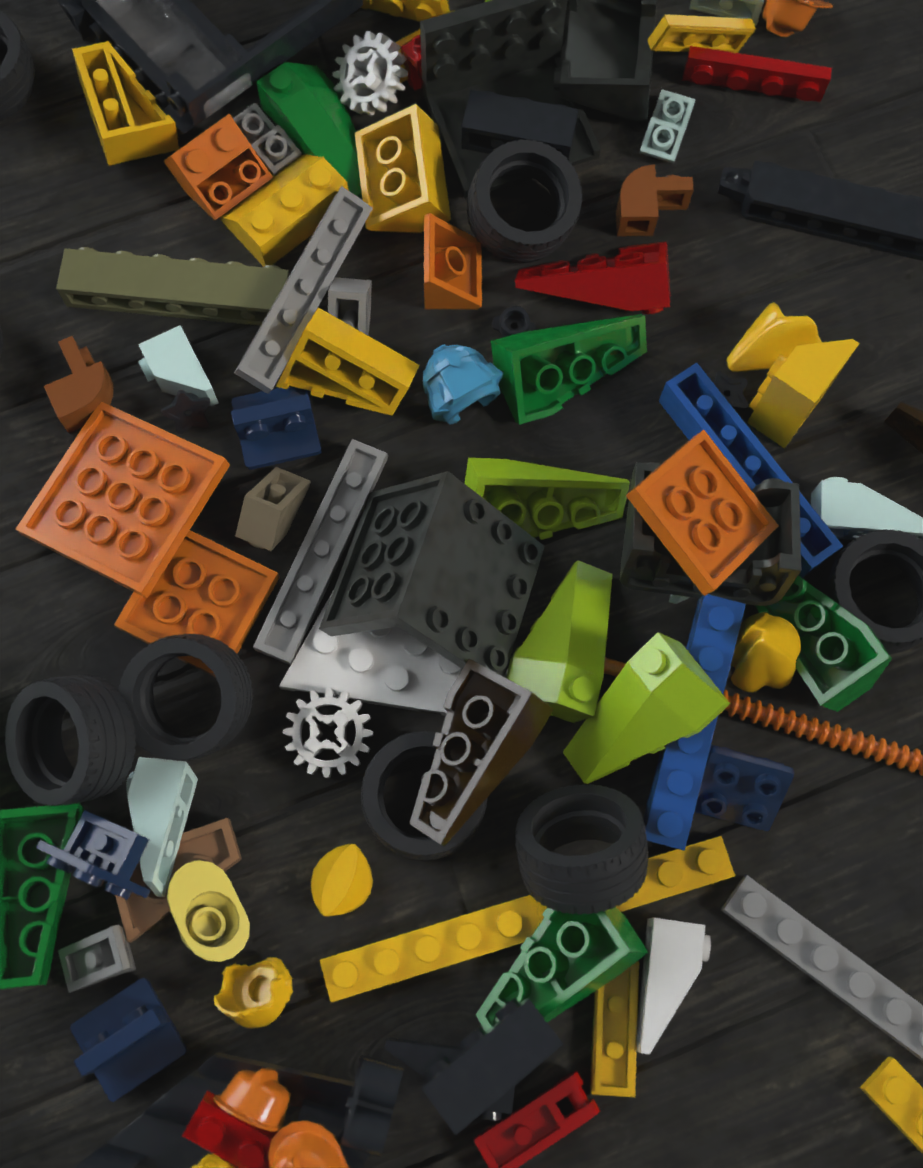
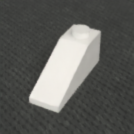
[637,918,711,1055]

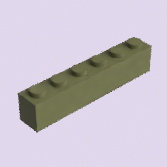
[56,247,290,325]

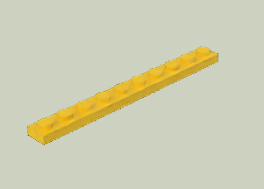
[320,836,735,1003]

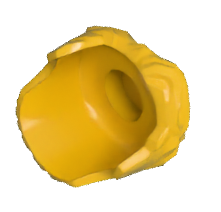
[214,957,294,1028]

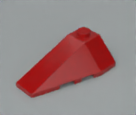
[515,241,670,314]

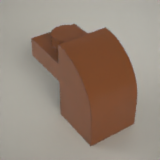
[616,164,694,236]
[44,336,114,433]

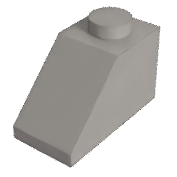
[328,277,372,335]

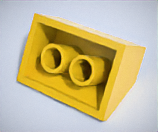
[355,104,451,233]
[220,154,348,266]
[747,339,860,449]

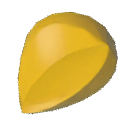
[311,844,373,916]

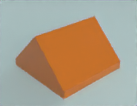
[424,213,482,309]

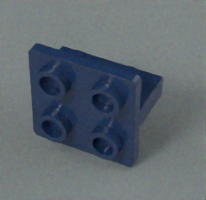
[231,386,321,470]
[694,745,794,831]
[36,810,151,900]
[70,978,188,1102]

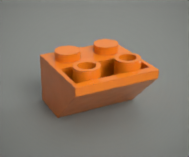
[163,114,273,220]

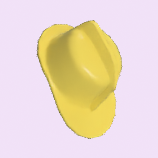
[167,860,250,962]

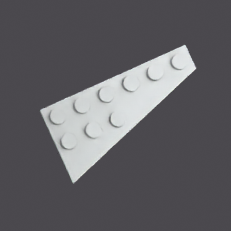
[279,592,508,716]

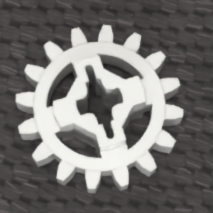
[333,31,408,116]
[283,688,374,778]

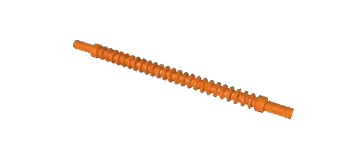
[604,657,923,776]

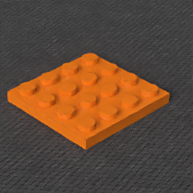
[15,402,230,598]

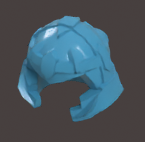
[423,344,504,424]

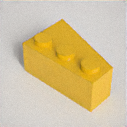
[72,42,179,166]
[276,307,419,416]

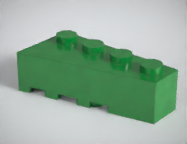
[0,803,85,990]

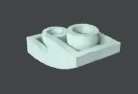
[640,89,696,164]

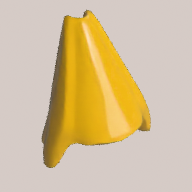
[727,302,822,371]
[731,612,801,693]

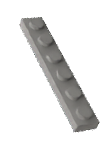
[234,186,373,394]
[253,439,388,665]
[721,875,923,1061]

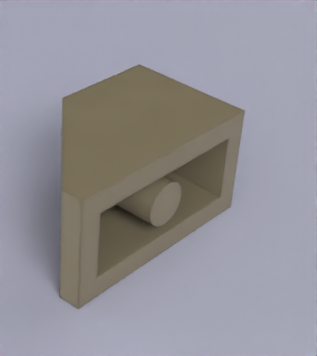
[235,467,311,551]

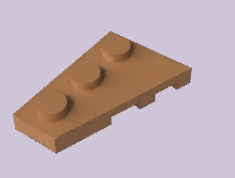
[115,818,242,942]

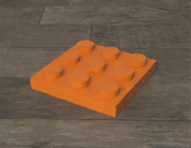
[625,429,779,596]
[114,530,280,677]

